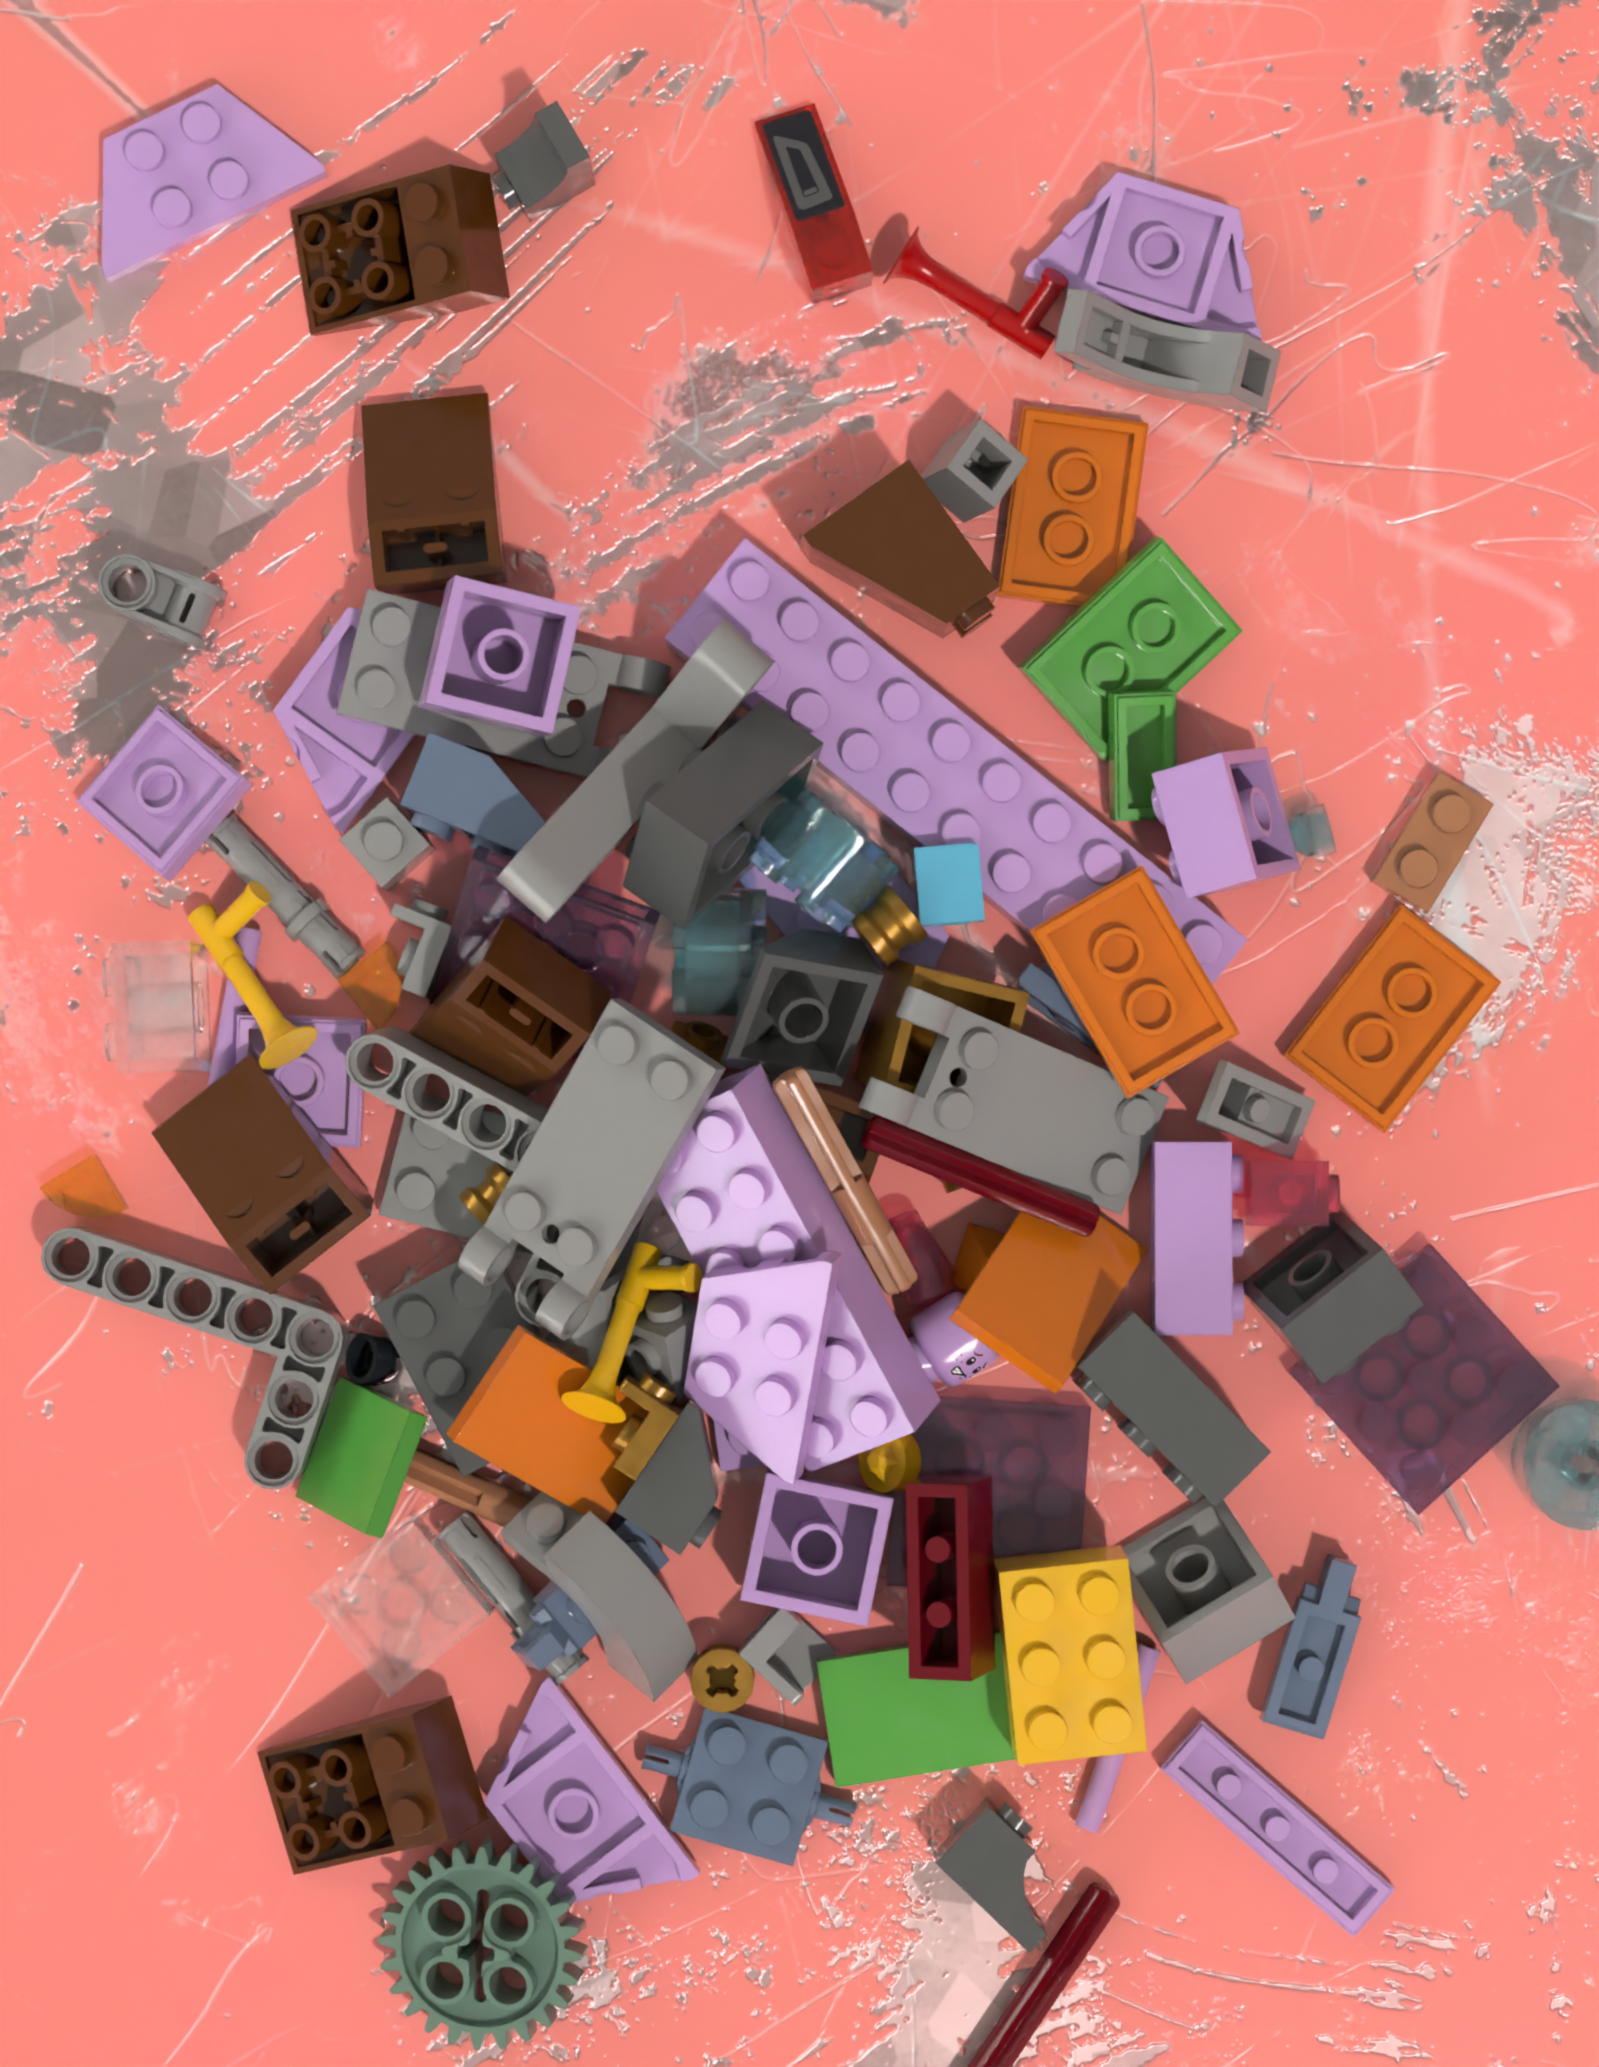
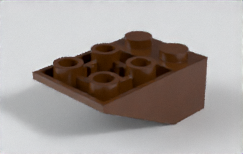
[291,164,510,336]
[361,393,508,595]
[408,916,612,1097]
[151,1052,374,1295]
[257,1695,489,1875]

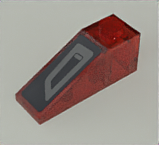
[754,103,873,304]

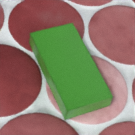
[1108,689,1176,822]

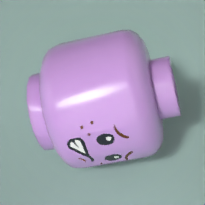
[908,1292,999,1387]

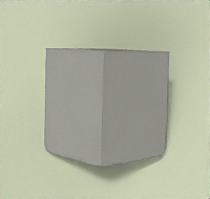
[738,1608,836,1706]

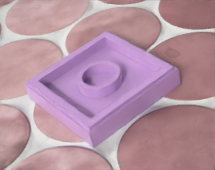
[76,705,253,882]
[235,1012,367,1148]

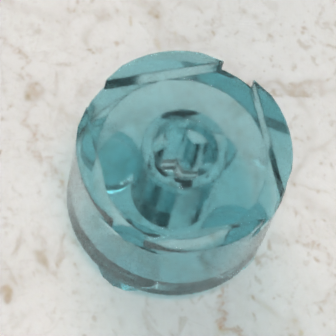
[748,785,902,933]
[672,888,767,1016]
[1511,1396,1599,1531]

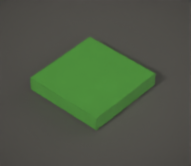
[295,1377,428,1538]

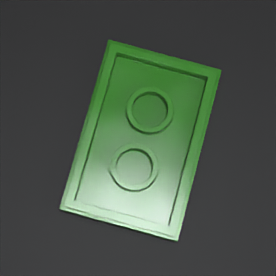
[1017,536,1243,761]
[816,1629,1016,1788]

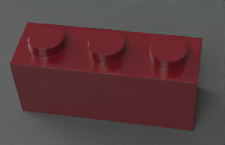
[905,1474,996,1681]

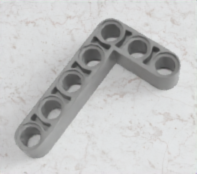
[496,618,775,923]
[345,1026,564,1327]
[41,1227,350,1490]

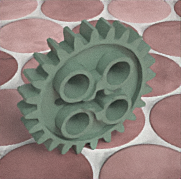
[378,1838,588,2050]

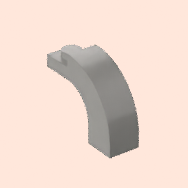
[1054,289,1281,413]
[501,1491,698,1702]

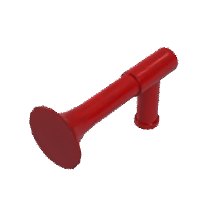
[883,226,1069,360]

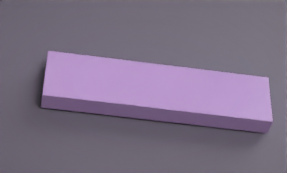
[1158,1718,1395,1938]

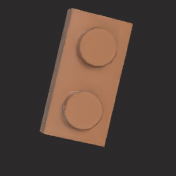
[1371,771,1494,914]

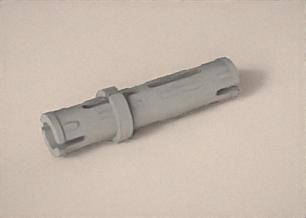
[205,814,366,980]
[437,1510,589,1685]

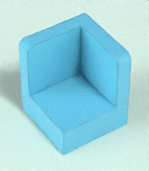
[913,843,985,927]

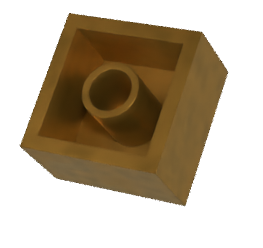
[854,959,1030,1094]

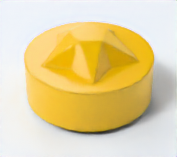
[859,1434,921,1493]

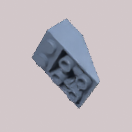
[400,732,591,885]

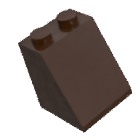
[803,460,1000,639]

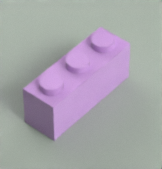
[1150,1142,1244,1335]

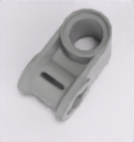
[98,554,228,651]

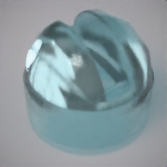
[1289,804,1337,858]

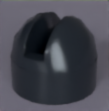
[345,1333,400,1386]

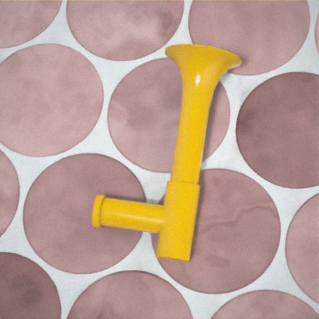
[188,881,318,1070]
[561,1242,703,1423]

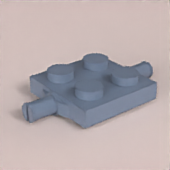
[641,1707,857,1866]

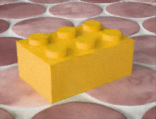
[994,1545,1147,1765]

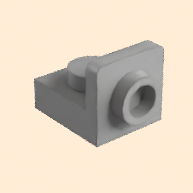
[390,897,459,1000]

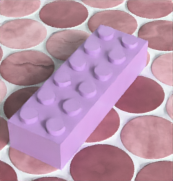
[656,1063,941,1473]

